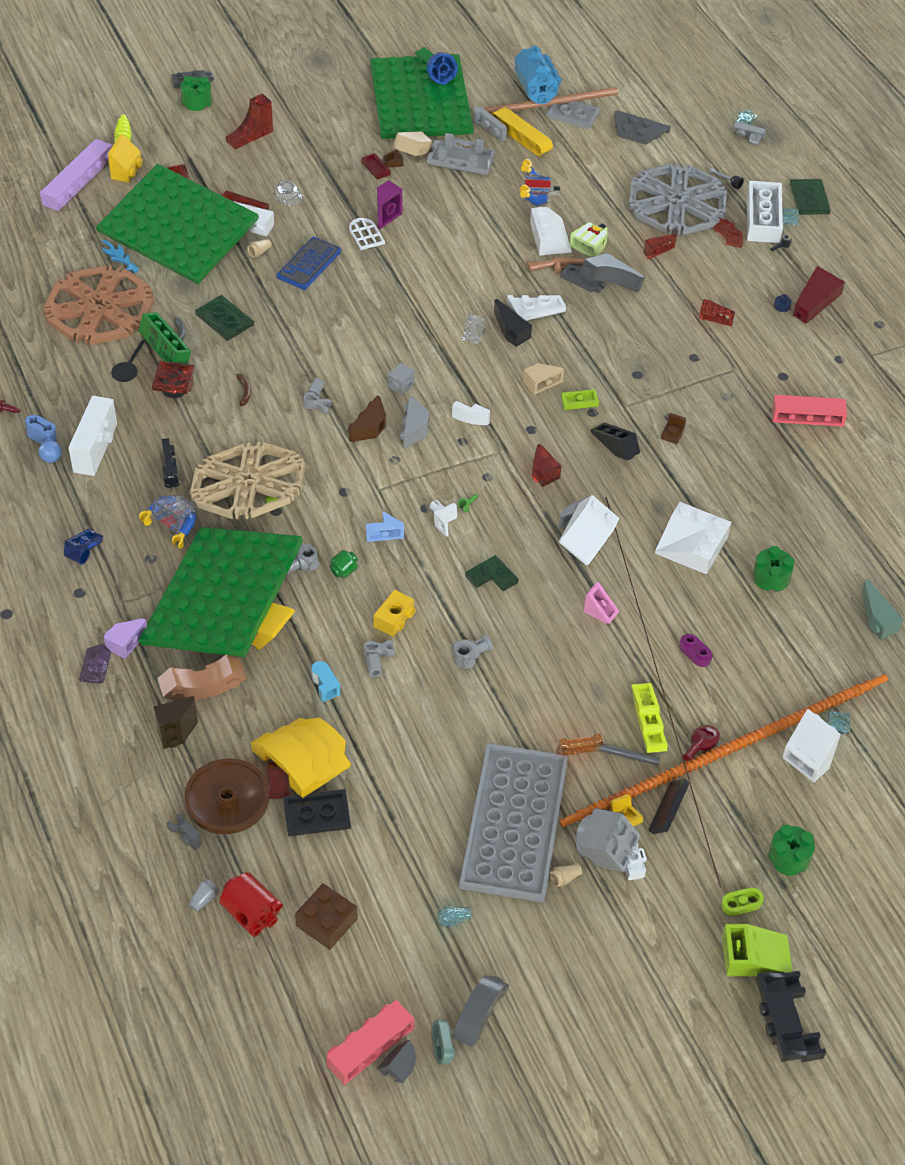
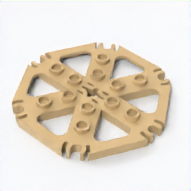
[190,442,305,519]

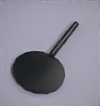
[111,340,144,382]

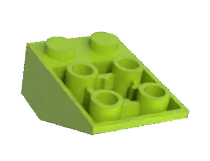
[722,924,793,976]

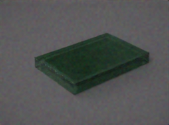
[790,179,831,215]
[195,295,254,341]

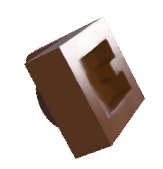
[661,413,686,444]

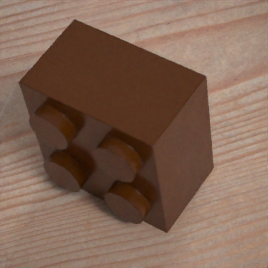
[295,883,357,950]

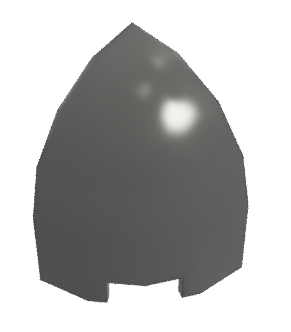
[377,1040,416,1083]

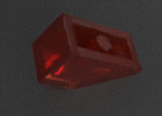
[532,444,561,487]

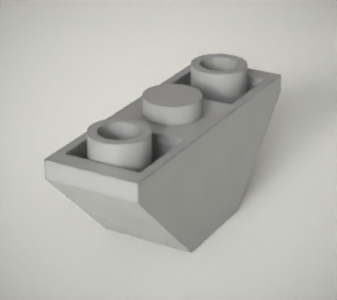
[400,397,429,448]

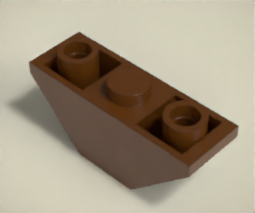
[348,395,386,442]

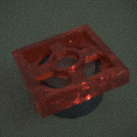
[152,361,195,398]

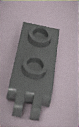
[171,70,214,88]
[561,264,605,293]

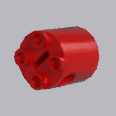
[219,872,283,937]

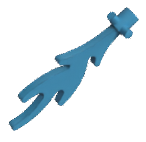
[102,240,138,273]

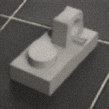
[734,121,766,146]

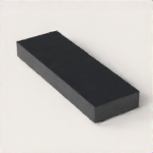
[649,778,689,834]

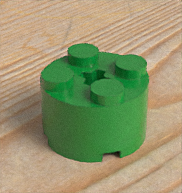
[180,76,212,111]
[753,546,795,592]
[768,824,815,876]

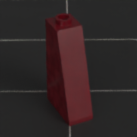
[793,266,845,324]

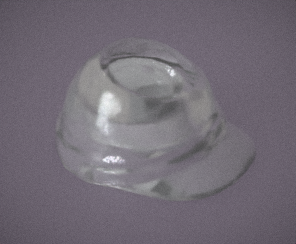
[274,180,303,206]

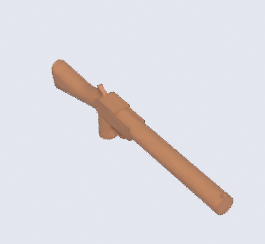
[526,257,616,273]

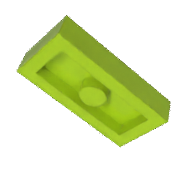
[561,389,599,410]

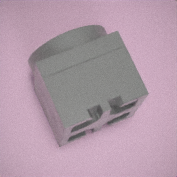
[576,808,641,872]

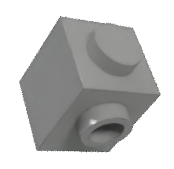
[387,363,415,395]

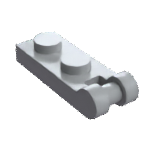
[474,106,507,142]

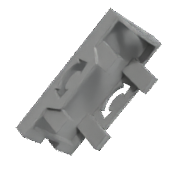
[427,133,496,175]

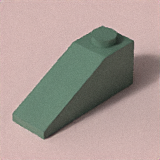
[861,580,903,640]

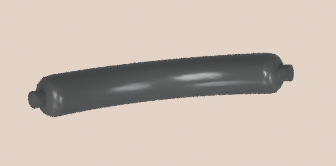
[174,318,186,341]

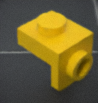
[611,794,643,827]

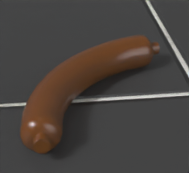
[236,374,251,406]

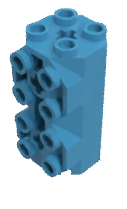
[515,45,562,104]

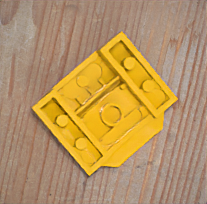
[251,718,351,798]

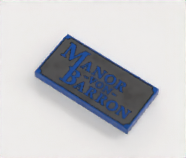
[277,236,341,290]

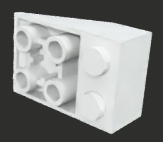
[782,709,841,783]

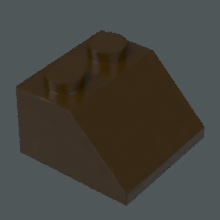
[153,696,198,749]

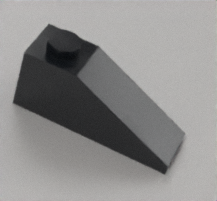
[494,299,532,347]
[590,422,640,460]

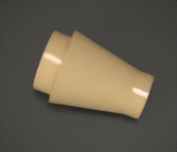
[247,239,272,258]
[549,863,582,888]

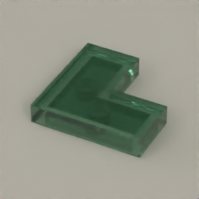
[465,555,519,592]

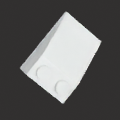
[559,495,619,565]

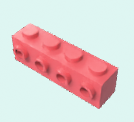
[772,395,847,427]
[326,1000,414,1085]

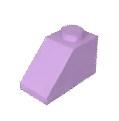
[104,618,147,659]

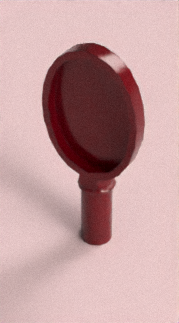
[683,725,720,761]

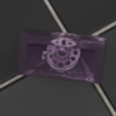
[79,644,111,683]

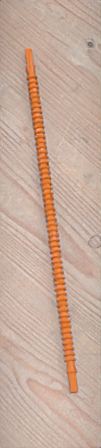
[559,674,888,828]

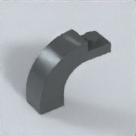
[452,975,509,1047]

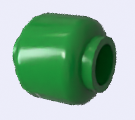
[329,550,358,578]

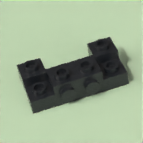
[756,971,826,1062]

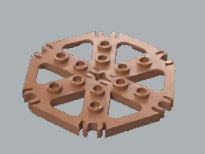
[43,265,154,345]

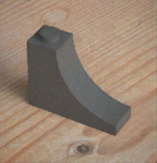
[579,253,645,292]

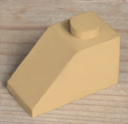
[393,132,432,156]
[523,363,564,395]

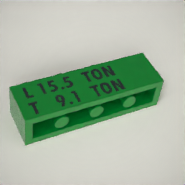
[138,312,191,370]

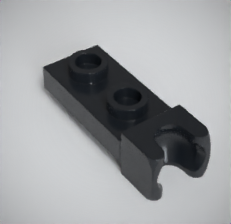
[162,438,179,488]

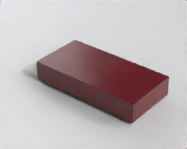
[361,153,391,180]

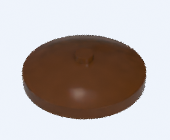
[184,758,269,834]

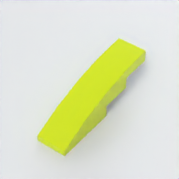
[631,683,668,753]

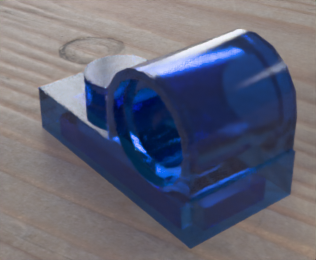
[64,529,103,565]

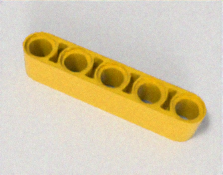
[491,107,553,156]

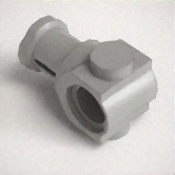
[286,543,320,576]
[451,635,493,670]

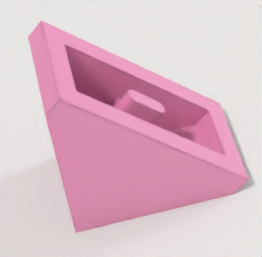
[584,582,619,624]

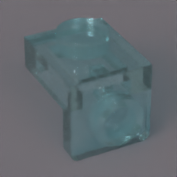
[737,109,757,125]

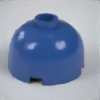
[426,52,458,84]

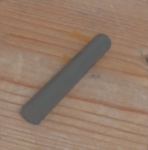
[598,743,660,765]

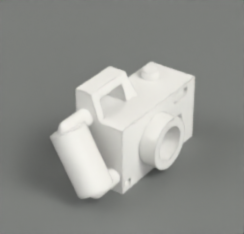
[625,843,647,880]

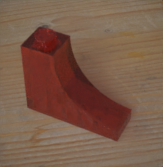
[226,93,273,149]

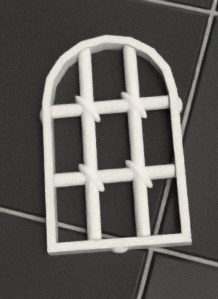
[349,218,385,250]

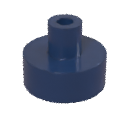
[774,294,792,312]

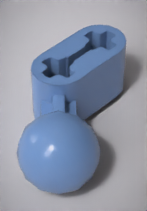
[25,415,62,463]

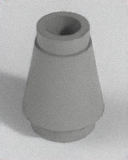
[188,879,219,912]

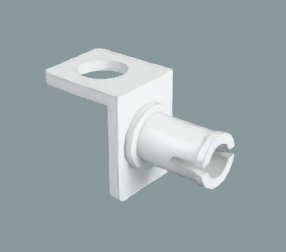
[430,500,457,537]

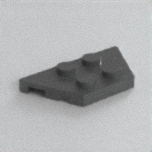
[614,110,671,145]

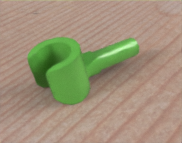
[458,494,478,512]

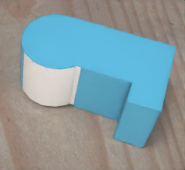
[311,661,340,702]

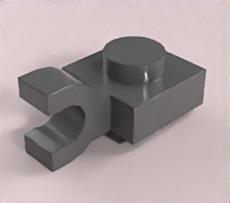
[166,814,201,851]

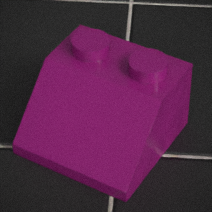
[377,180,403,229]

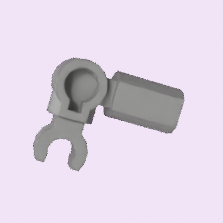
[303,378,332,413]
[363,640,395,677]

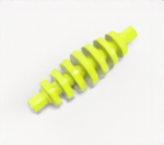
[114,114,131,142]

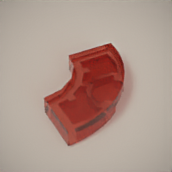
[714,217,743,248]

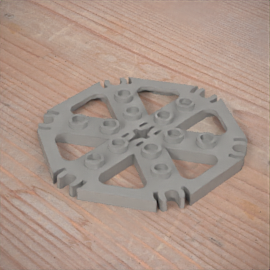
[628,163,727,235]

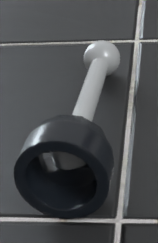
[709,167,744,189]

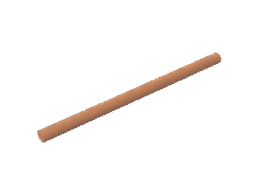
[483,87,618,114]

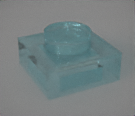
[782,208,799,225]
[828,712,850,735]

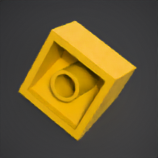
[108,134,143,183]
[252,603,295,650]

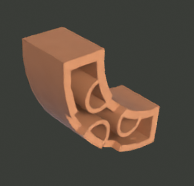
[157,654,247,701]

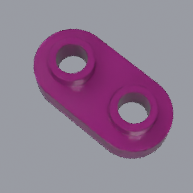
[679,634,713,667]

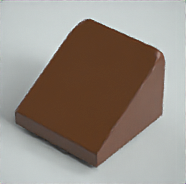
[384,149,404,167]

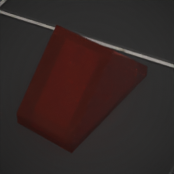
[267,761,290,799]

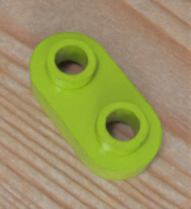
[721,887,764,916]

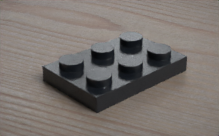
[283,789,351,837]

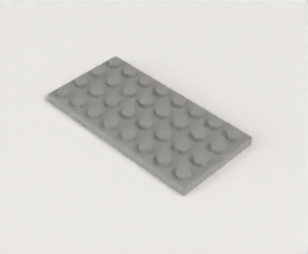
[459,743,568,903]

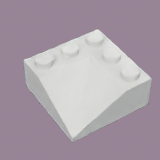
[655,502,731,574]

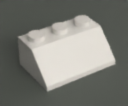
[530,207,572,256]

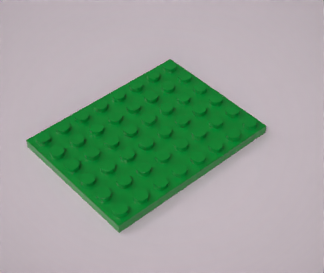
[370,54,474,139]
[96,163,259,284]
[139,527,303,657]

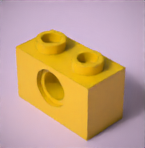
[373,589,415,637]

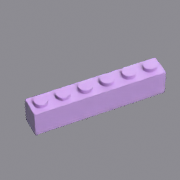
[40,139,112,211]

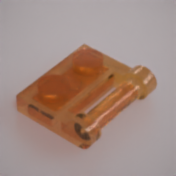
[556,733,602,756]

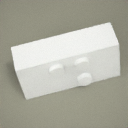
[747,181,783,243]
[68,396,117,476]

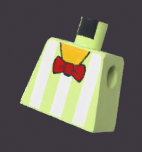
[570,223,608,257]

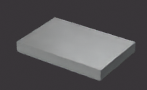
[546,101,600,130]

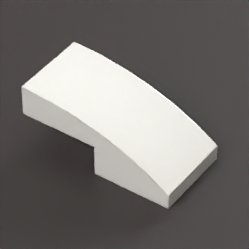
[452,401,490,425]

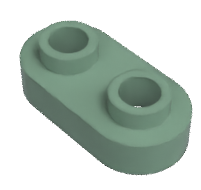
[431,1020,455,1065]

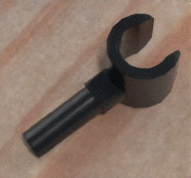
[771,235,792,252]

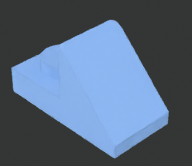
[366,512,404,542]

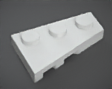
[507,295,566,321]

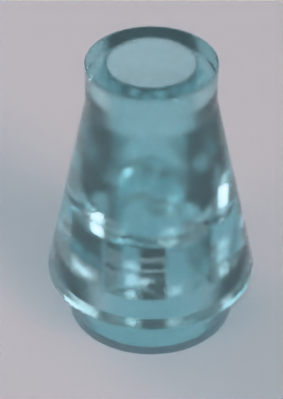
[438,906,472,928]

